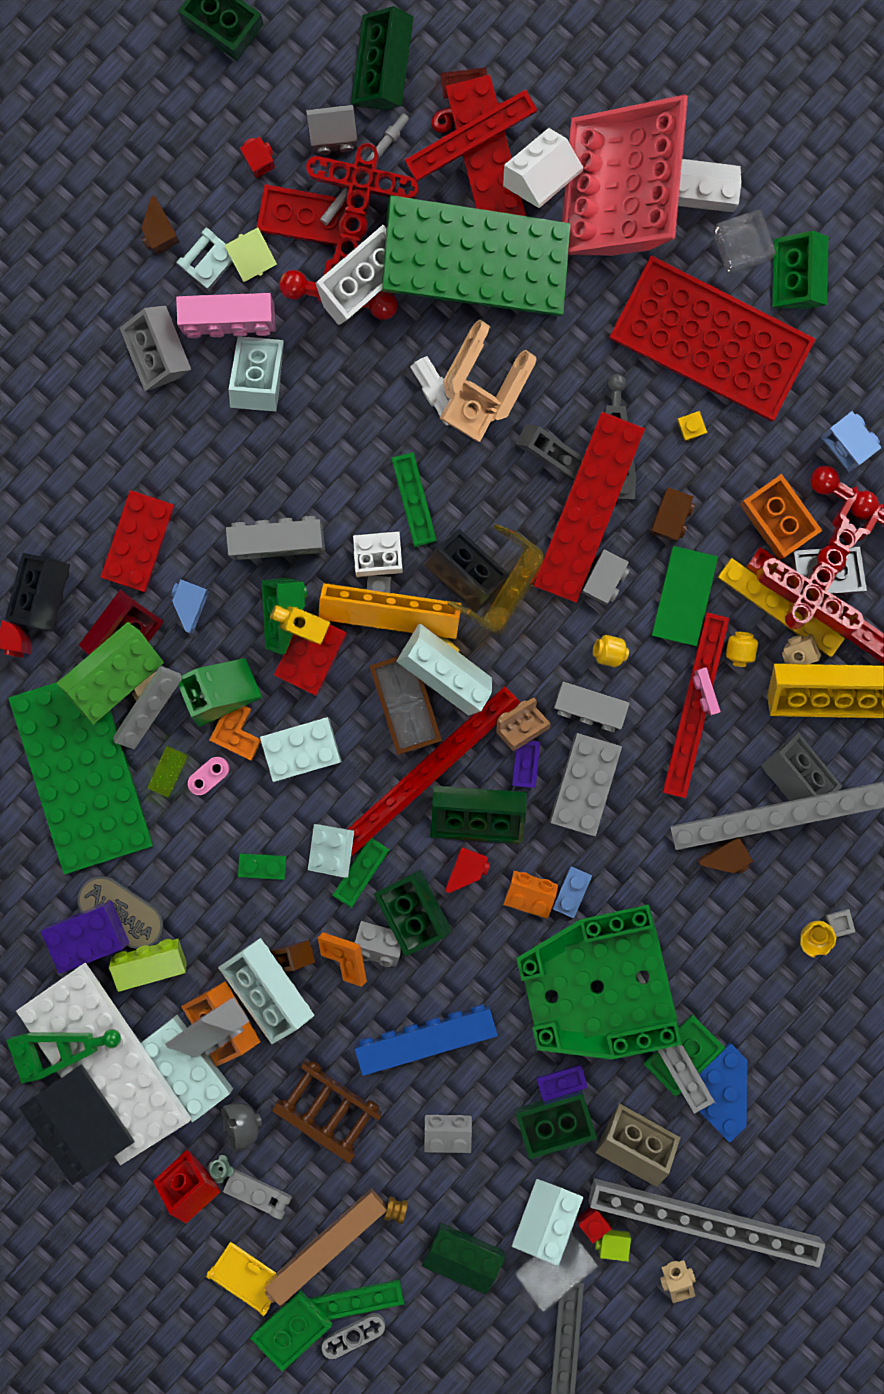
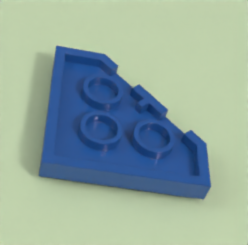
[681,1042,747,1143]

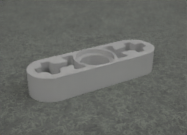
[322,1313,385,1359]

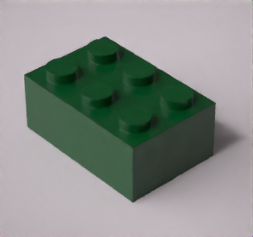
[178,0,264,61]
[515,1090,597,1160]

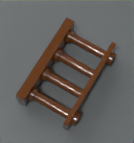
[272,1060,382,1164]

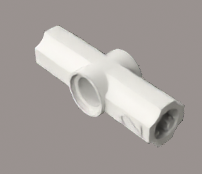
[410,356,449,427]

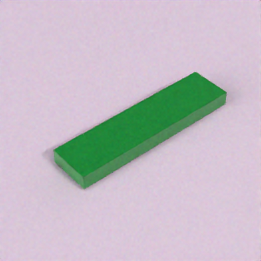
[391,452,437,548]
[309,1279,404,1320]

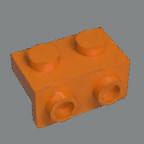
[503,871,558,919]

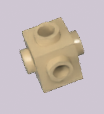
[782,634,821,664]
[660,1260,696,1303]

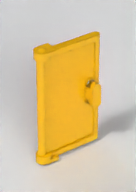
[206,1242,276,1316]

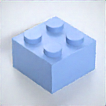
[820,411,881,472]

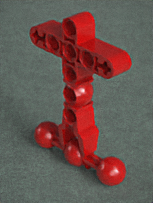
[279,143,419,320]
[756,465,884,636]

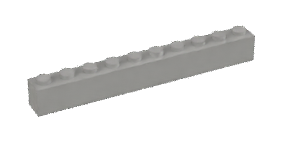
[588,1178,825,1268]

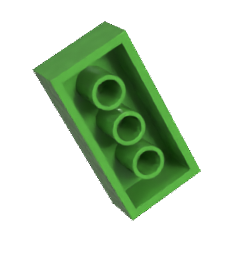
[56,622,164,725]

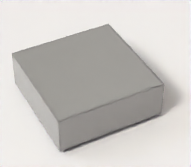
[825,909,855,937]

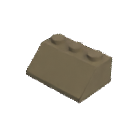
[595,1103,681,1187]

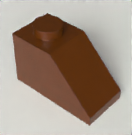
[141,195,180,255]
[696,837,753,874]
[269,940,315,972]

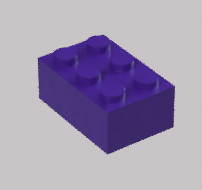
[40,900,130,974]

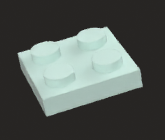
[308,824,354,877]

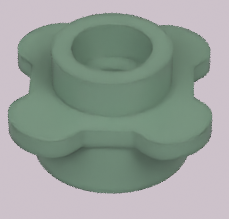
[208,1155,234,1183]

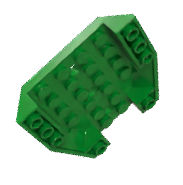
[516,904,682,1059]

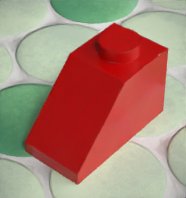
[445,846,491,893]

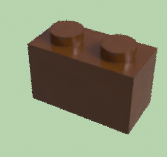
[650,487,695,543]

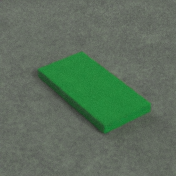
[651,546,718,647]

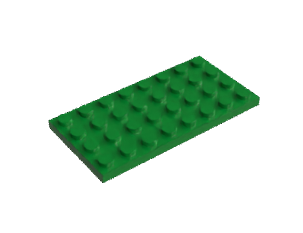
[381,195,570,316]
[9,682,154,874]

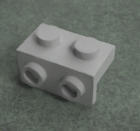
[355,921,401,967]
[424,1115,472,1153]

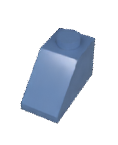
[171,580,210,634]

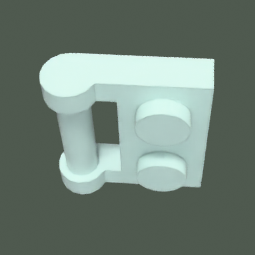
[176,228,233,291]

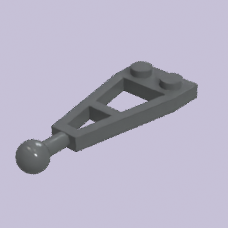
[605,374,636,500]

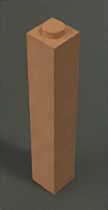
[265,1188,387,1306]

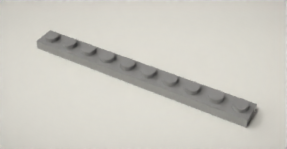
[671,782,884,850]

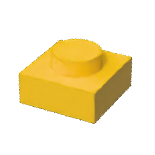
[677,411,707,442]

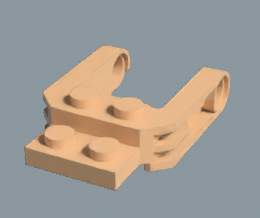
[439,320,536,442]

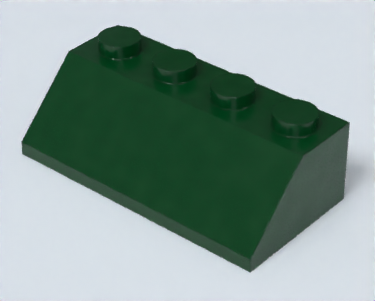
[351,6,414,110]
[430,786,527,844]

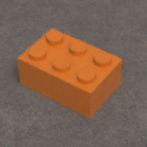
[739,474,822,560]

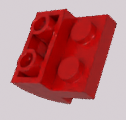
[0,620,32,658]

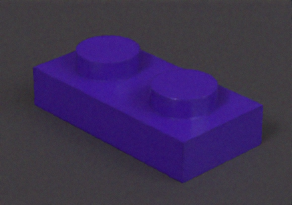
[512,741,540,788]
[536,1064,588,1102]

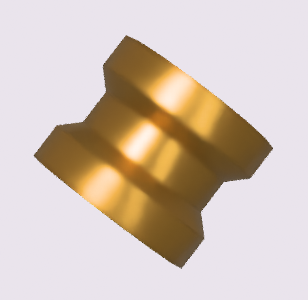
[384,1197,408,1224]

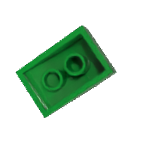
[261,578,307,654]

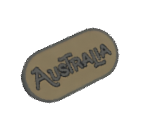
[78,876,163,949]

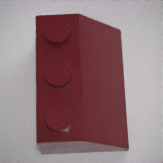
[79,590,164,655]

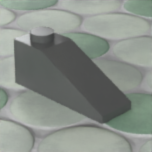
[515,424,584,480]

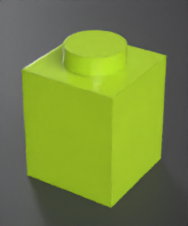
[595,1230,631,1261]

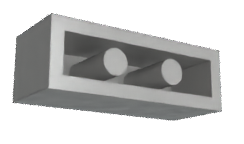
[553,682,630,732]

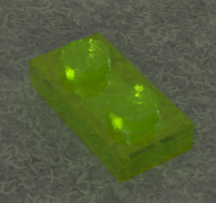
[147,746,189,798]

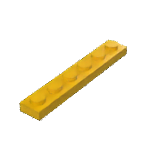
[717,558,845,658]

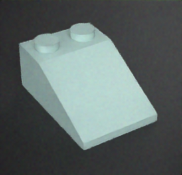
[229,337,284,412]

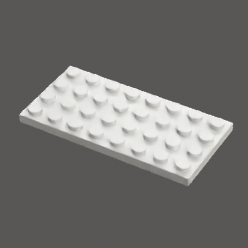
[16,963,192,1165]

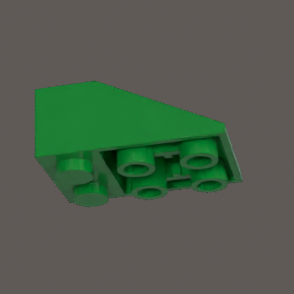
[178,658,262,727]

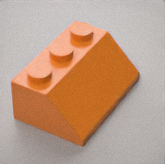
[181,981,260,1067]

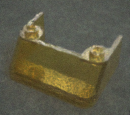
[448,524,544,635]

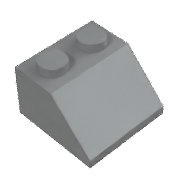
[306,105,358,155]

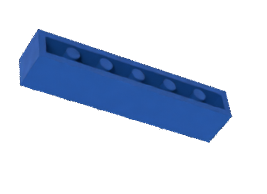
[355,1004,498,1076]

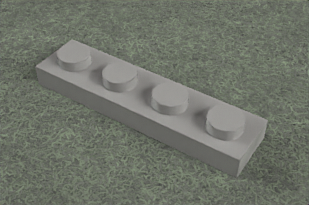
[113,666,182,749]

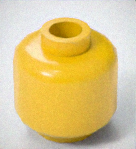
[726,632,758,667]
[593,635,629,667]

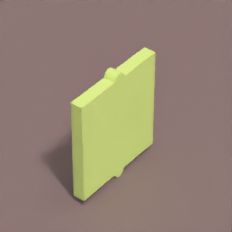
[224,227,277,282]

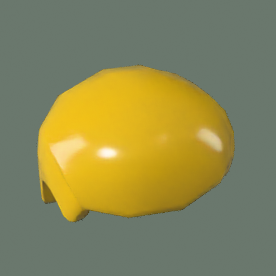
[800,921,837,958]

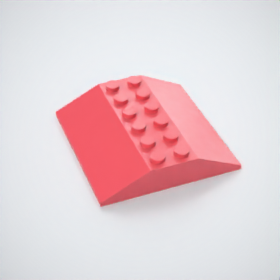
[562,95,688,256]

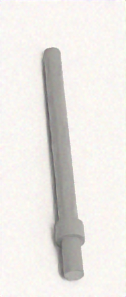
[320,113,409,225]

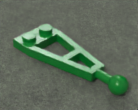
[6,1029,121,1083]

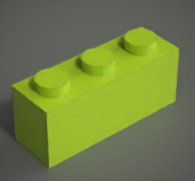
[109,939,187,992]

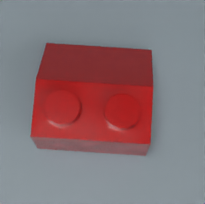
[153,1150,221,1223]

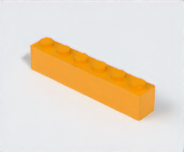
[319,583,461,639]

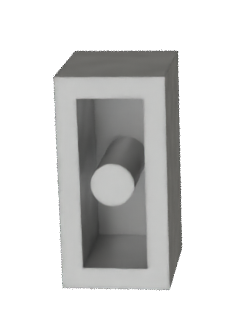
[581,550,630,605]

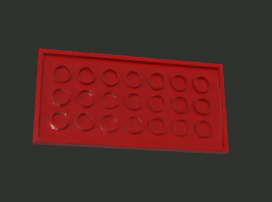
[609,255,816,422]

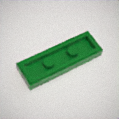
[332,838,390,908]

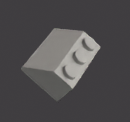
[120,306,191,391]
[165,997,249,1057]

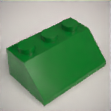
[772,231,829,309]

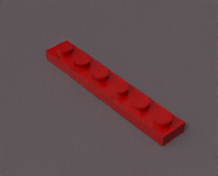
[405,89,537,182]

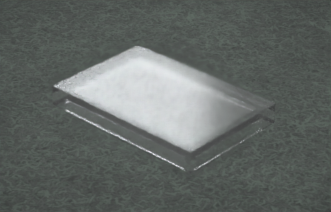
[515,1230,599,1312]

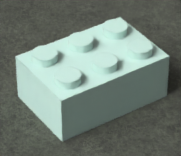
[260,717,342,782]

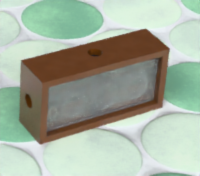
[369,656,442,755]

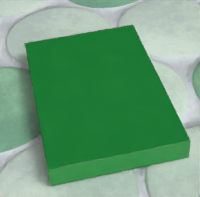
[642,1014,725,1097]
[250,1290,333,1372]

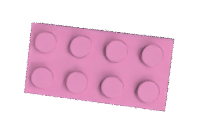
[176,293,276,338]

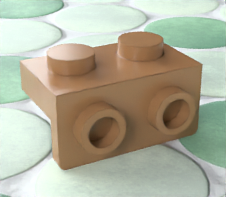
[496,697,551,751]

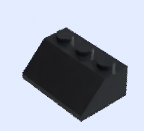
[424,529,510,612]
[5,553,70,632]

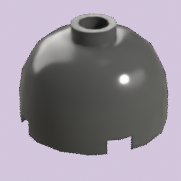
[221,1103,262,1152]

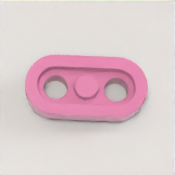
[188,757,230,795]

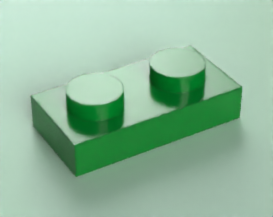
[238,853,287,880]

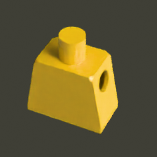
[270,605,330,644]

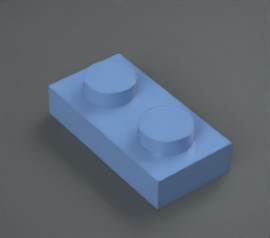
[552,866,592,918]

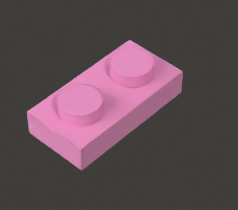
[693,668,720,715]

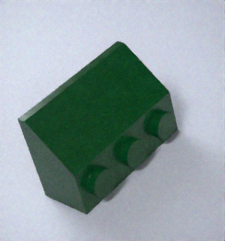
[374,869,452,956]
[421,1222,505,1295]

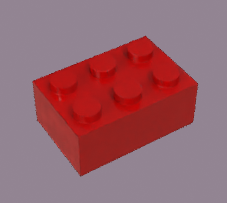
[274,624,348,696]

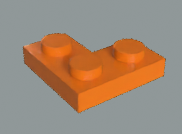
[209,706,261,761]
[317,932,367,987]

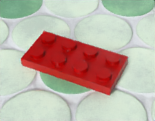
[257,184,356,248]
[101,490,175,593]

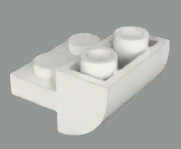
[353,532,403,577]

